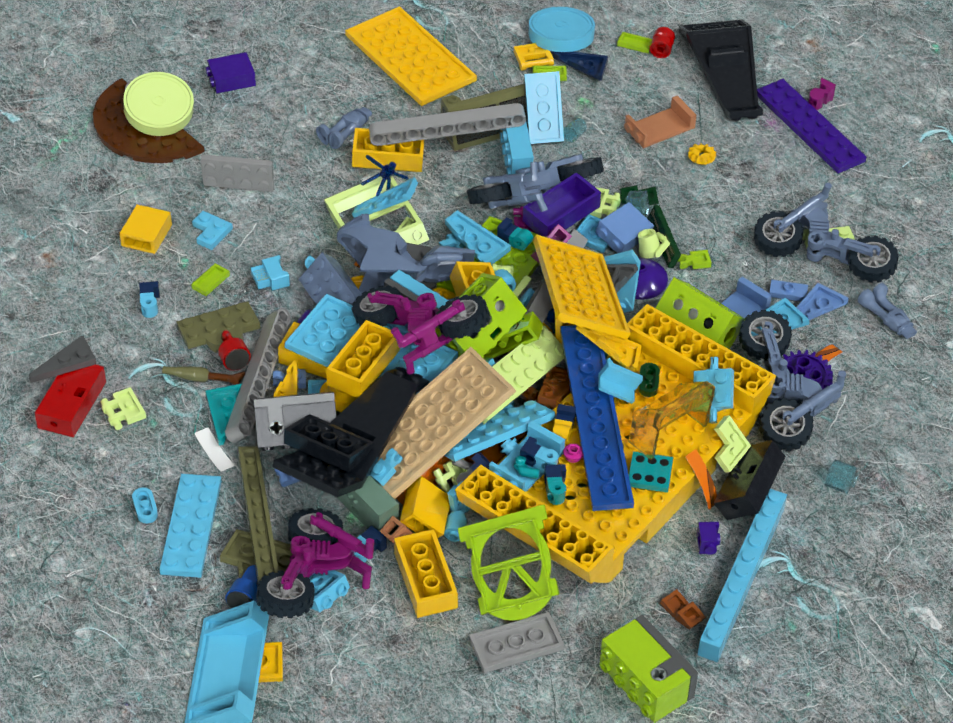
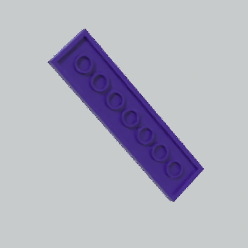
[757,79,867,174]

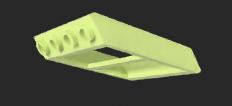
[324,172,429,245]

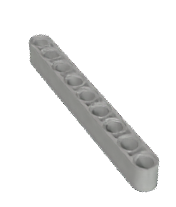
[369,103,526,146]
[524,228,588,323]
[225,308,291,443]

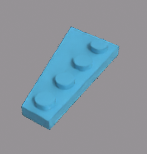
[352,177,418,218]
[445,210,511,265]

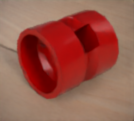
[650,27,675,58]

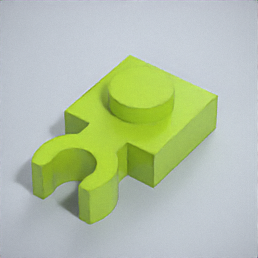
[678,250,712,269]

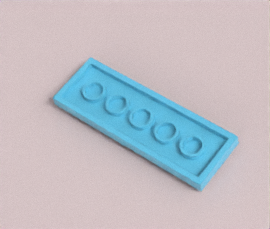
[444,400,556,462]
[160,474,222,578]

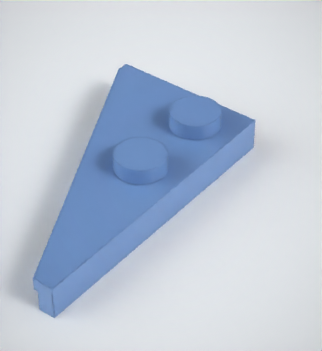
[796,283,848,320]

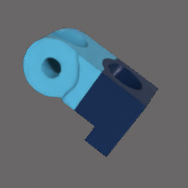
[139,281,160,318]
[520,437,559,472]
[354,526,387,563]

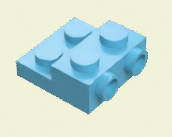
[309,570,350,612]

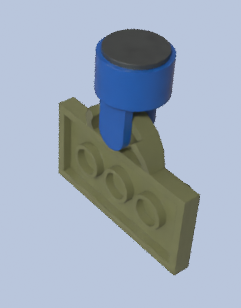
[220,529,293,608]

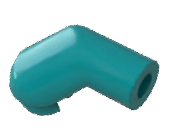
[514,456,540,479]

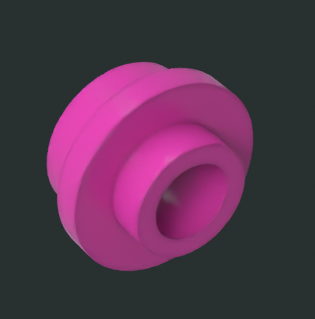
[563,444,583,463]

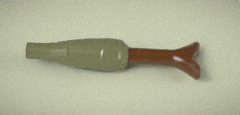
[162,366,245,385]

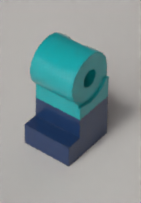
[497,217,534,250]
[544,464,566,505]

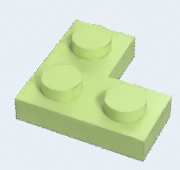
[714,415,751,473]

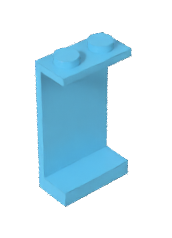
[604,250,641,313]
[489,421,565,492]

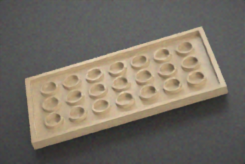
[376,347,516,499]

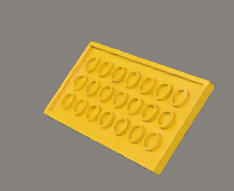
[345,6,477,106]
[533,234,630,339]

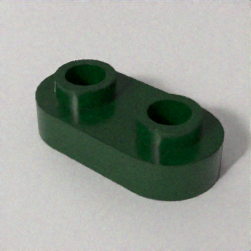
[638,363,660,397]

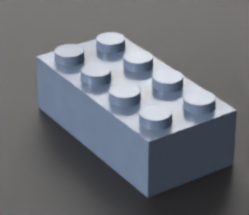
[298,252,362,305]

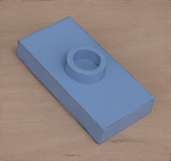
[769,280,808,302]

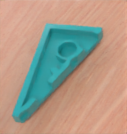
[205,383,242,446]

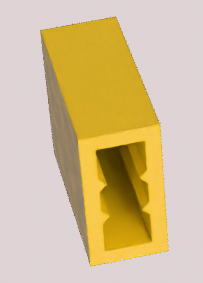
[120,204,172,254]
[400,476,450,538]

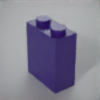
[205,52,256,94]

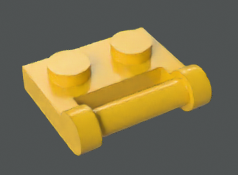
[513,43,554,71]

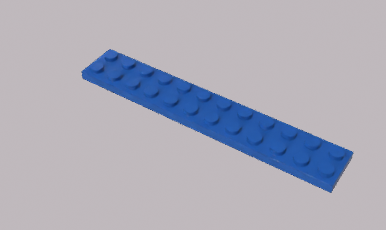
[560,325,634,511]

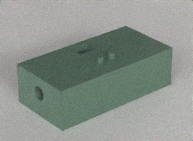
[337,475,399,535]

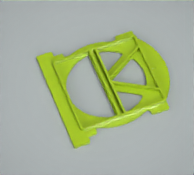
[458,505,559,621]

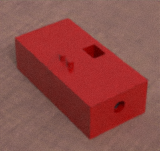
[35,364,106,438]

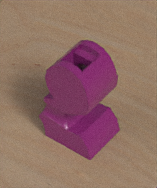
[808,78,836,110]

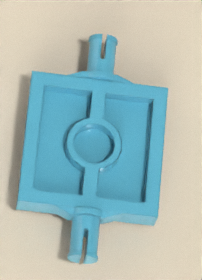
[693,357,734,424]

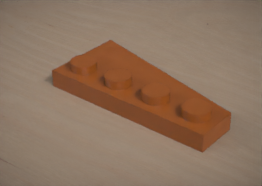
[537,366,571,408]

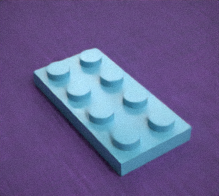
[524,71,564,144]

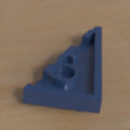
[550,51,608,81]

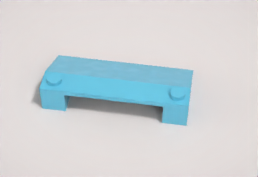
[184,600,269,723]

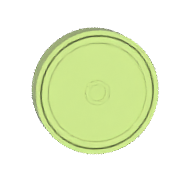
[123,72,194,136]

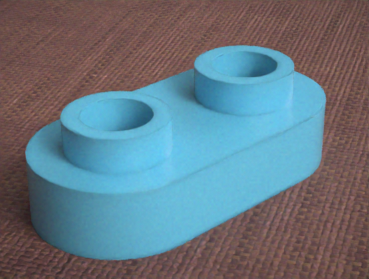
[132,487,158,524]

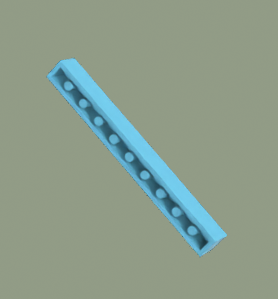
[697,489,787,663]

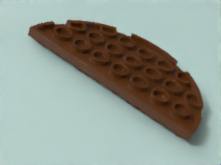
[93,78,205,163]

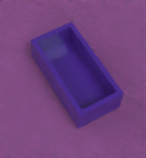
[523,173,601,237]

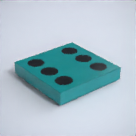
[629,451,673,493]

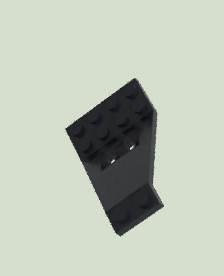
[679,19,763,121]
[273,367,430,497]

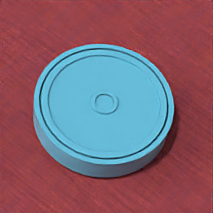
[528,7,595,52]

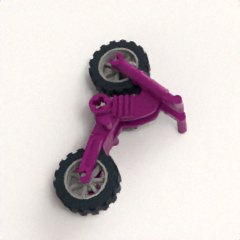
[352,285,490,374]
[256,508,374,618]

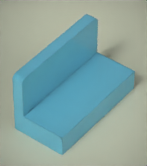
[598,361,643,404]

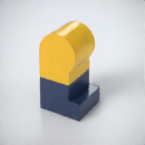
[552,404,576,443]

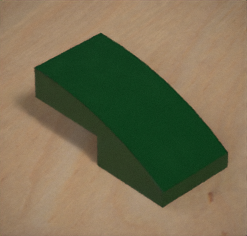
[620,185,659,206]

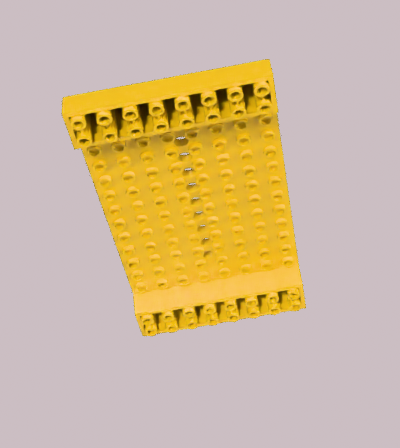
[455,304,776,584]

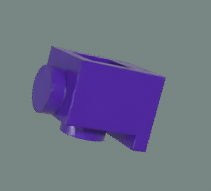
[696,522,720,555]

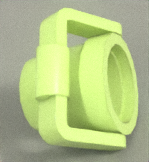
[638,229,670,258]

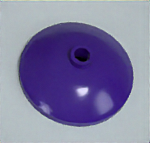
[635,258,668,300]

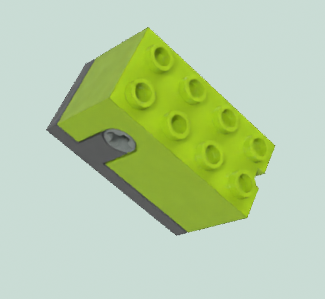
[599,615,698,723]

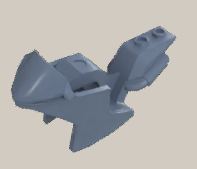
[337,213,475,293]

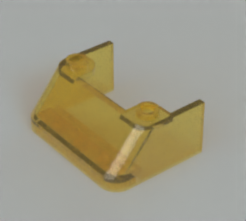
[628,381,715,460]

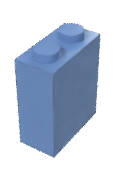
[595,202,654,253]

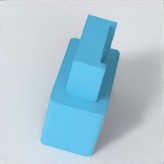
[251,255,290,291]

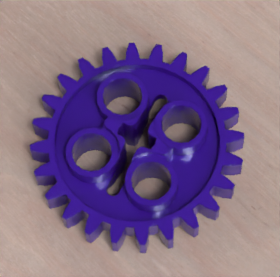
[776,350,833,400]

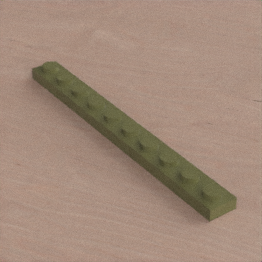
[238,446,279,582]

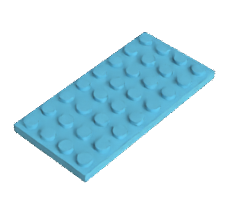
[285,294,458,394]

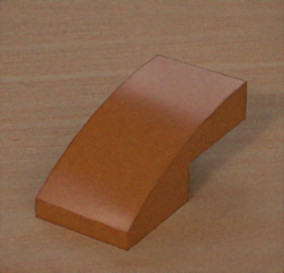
[660,589,706,630]

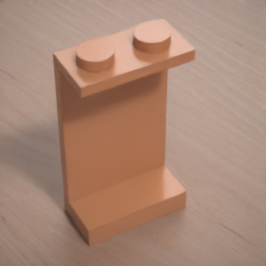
[624,95,697,148]

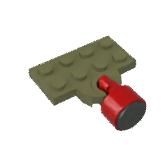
[176,301,261,371]

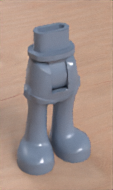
[316,107,372,149]
[857,282,917,339]

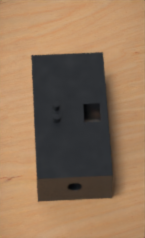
[713,440,786,520]

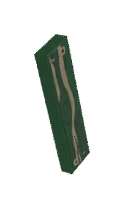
[647,205,681,268]

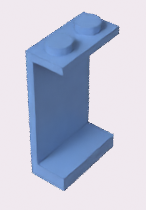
[721,277,772,318]

